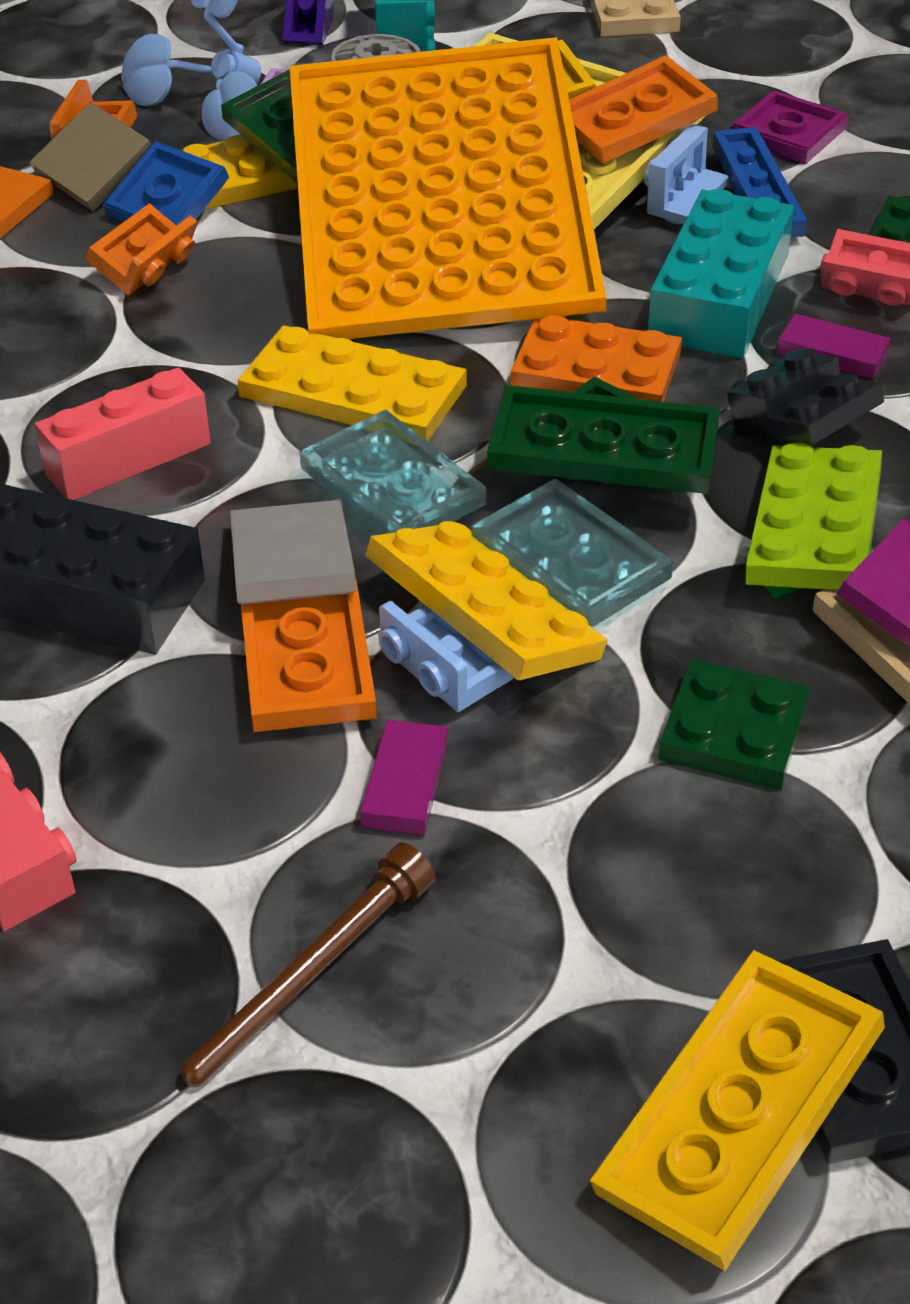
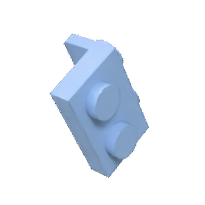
[644,124,728,224]
[378,601,513,713]

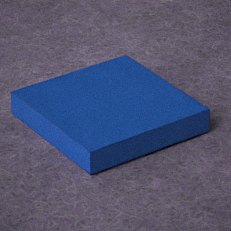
[103,141,229,226]

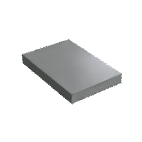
[230,500,356,605]

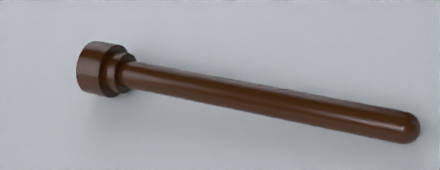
[181,842,436,1087]

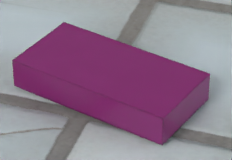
[777,314,891,380]
[360,719,448,836]

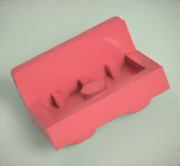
[821,229,910,306]

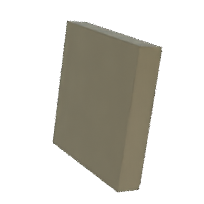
[29,102,152,212]

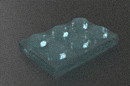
[299,409,486,535]
[472,478,673,628]

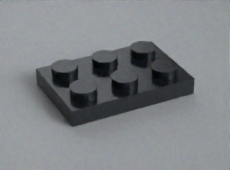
[778,939,910,1165]

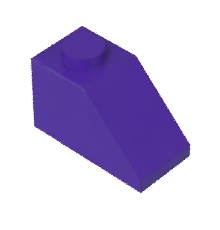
[283,0,335,45]

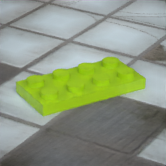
[746,443,882,590]

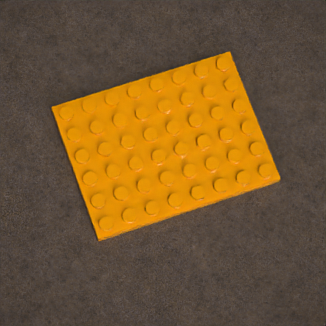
[290,37,607,339]

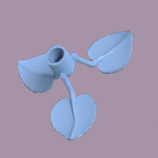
[121,0,261,142]

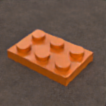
[569,55,718,164]
[510,315,682,402]
[241,581,377,732]

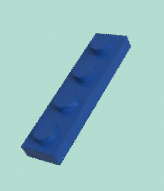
[712,127,807,238]

